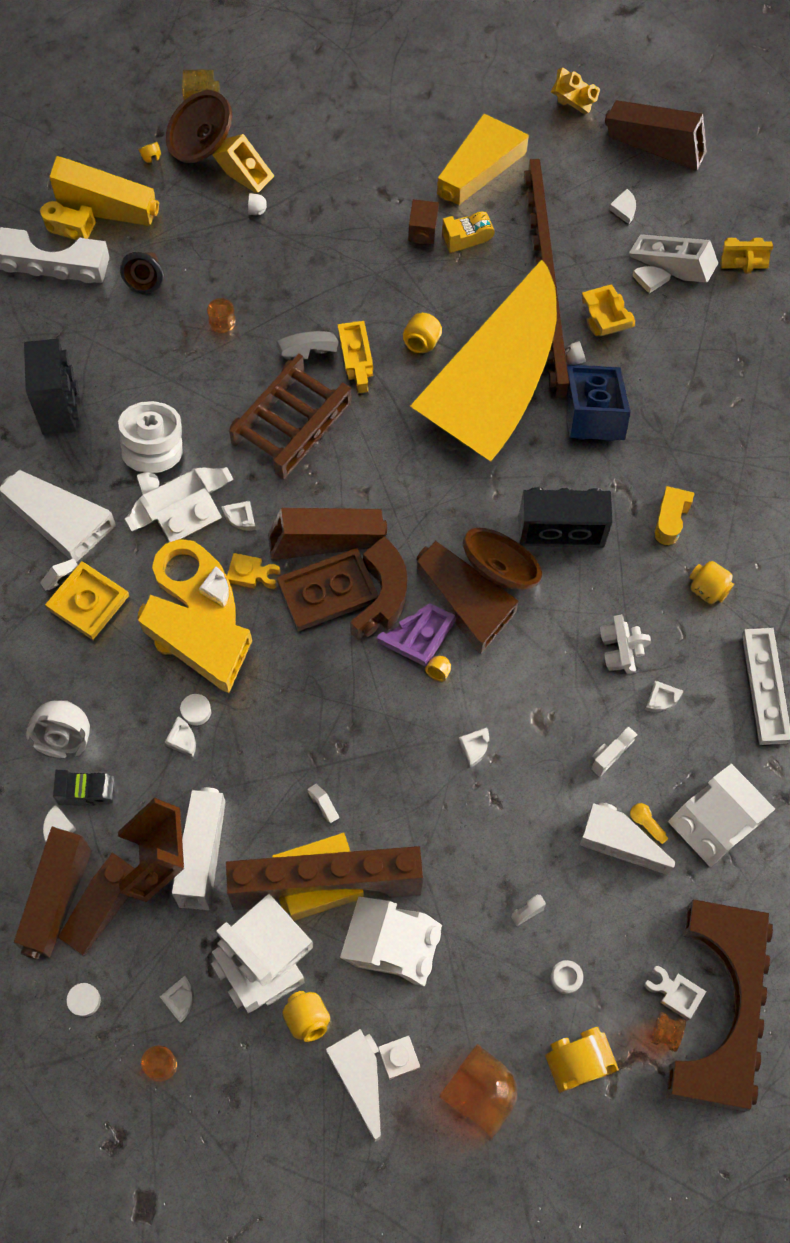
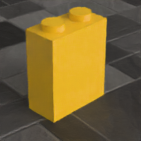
[272,833,364,921]

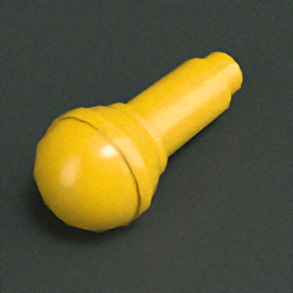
[630,803,669,844]

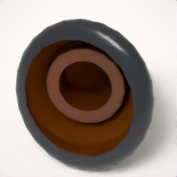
[120,252,164,293]

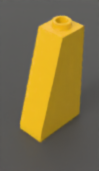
[437,114,529,205]
[49,156,159,226]
[137,595,252,693]

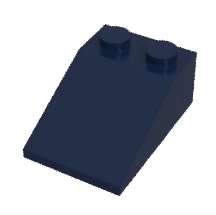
[567,364,631,441]

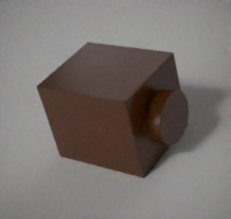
[408,199,439,244]

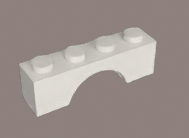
[0,227,110,284]

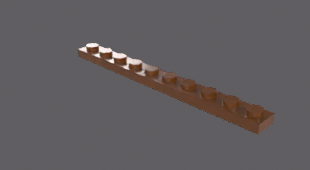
[524,159,569,398]

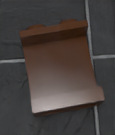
[118,798,184,902]

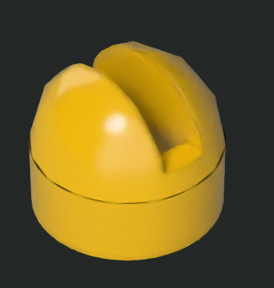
[138,142,161,164]
[425,655,451,682]

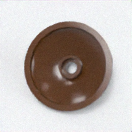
[166,90,232,163]
[463,528,542,590]

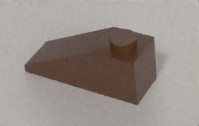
[58,852,135,956]

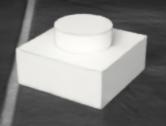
[378,1035,420,1080]

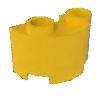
[582,284,635,336]
[545,1027,619,1093]

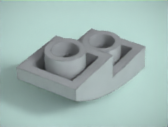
[277,331,338,360]

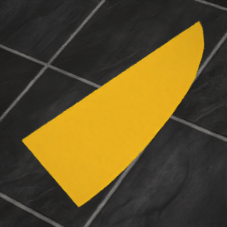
[410,260,557,462]

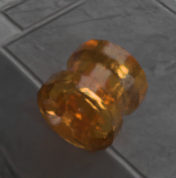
[207,298,236,333]
[650,1012,686,1052]
[141,1045,177,1082]

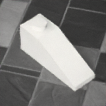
[629,234,718,283]
[579,803,675,875]
[326,1029,381,1142]

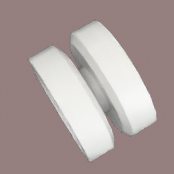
[118,401,183,473]

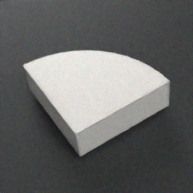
[609,189,636,224]
[632,266,671,294]
[222,501,256,531]
[40,559,78,591]
[199,566,229,607]
[645,681,683,712]
[165,717,196,757]
[458,727,489,768]
[307,784,340,823]
[43,805,76,841]
[511,894,546,926]
[160,976,193,1023]

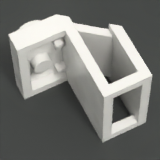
[668,764,775,867]
[217,894,313,986]
[340,896,442,986]
[211,947,305,1013]

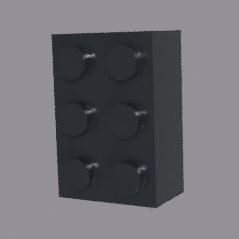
[24,339,80,435]
[518,487,612,548]

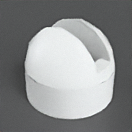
[248,193,267,215]
[565,341,586,365]
[137,472,159,494]

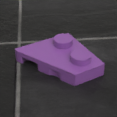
[377,603,456,667]

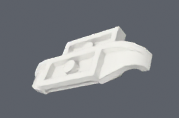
[125,467,233,542]

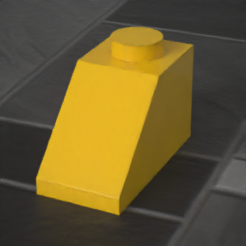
[212,134,274,193]

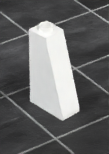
[0,470,116,562]
[172,787,225,910]

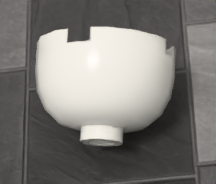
[26,700,90,758]

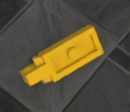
[337,321,373,394]

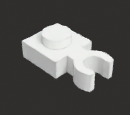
[591,727,637,777]
[644,966,706,1021]

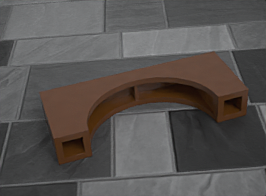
[226,846,423,910]
[666,899,773,1112]

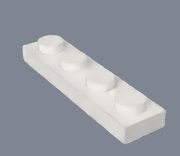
[742,628,790,745]

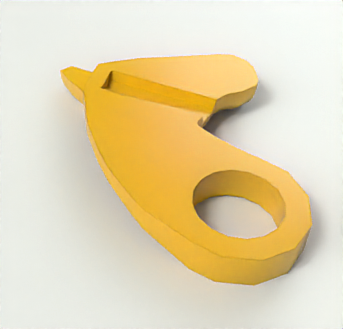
[152,539,236,655]

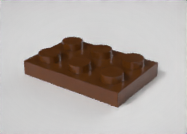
[276,548,379,632]

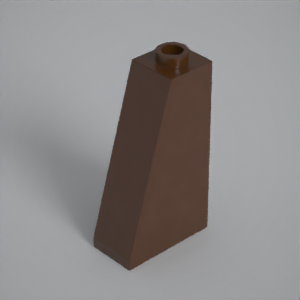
[605,100,707,170]
[268,508,388,560]
[416,540,519,654]
[14,826,92,960]

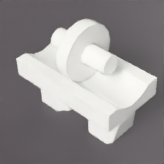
[600,614,651,674]

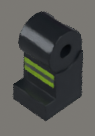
[53,769,115,806]

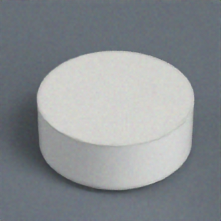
[180,694,211,726]
[550,960,583,994]
[67,983,101,1017]

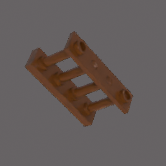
[229,353,352,480]

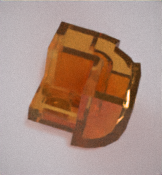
[439,1044,517,1141]

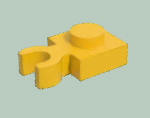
[227,553,280,589]

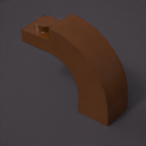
[350,536,407,641]

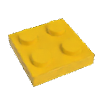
[45,561,129,640]

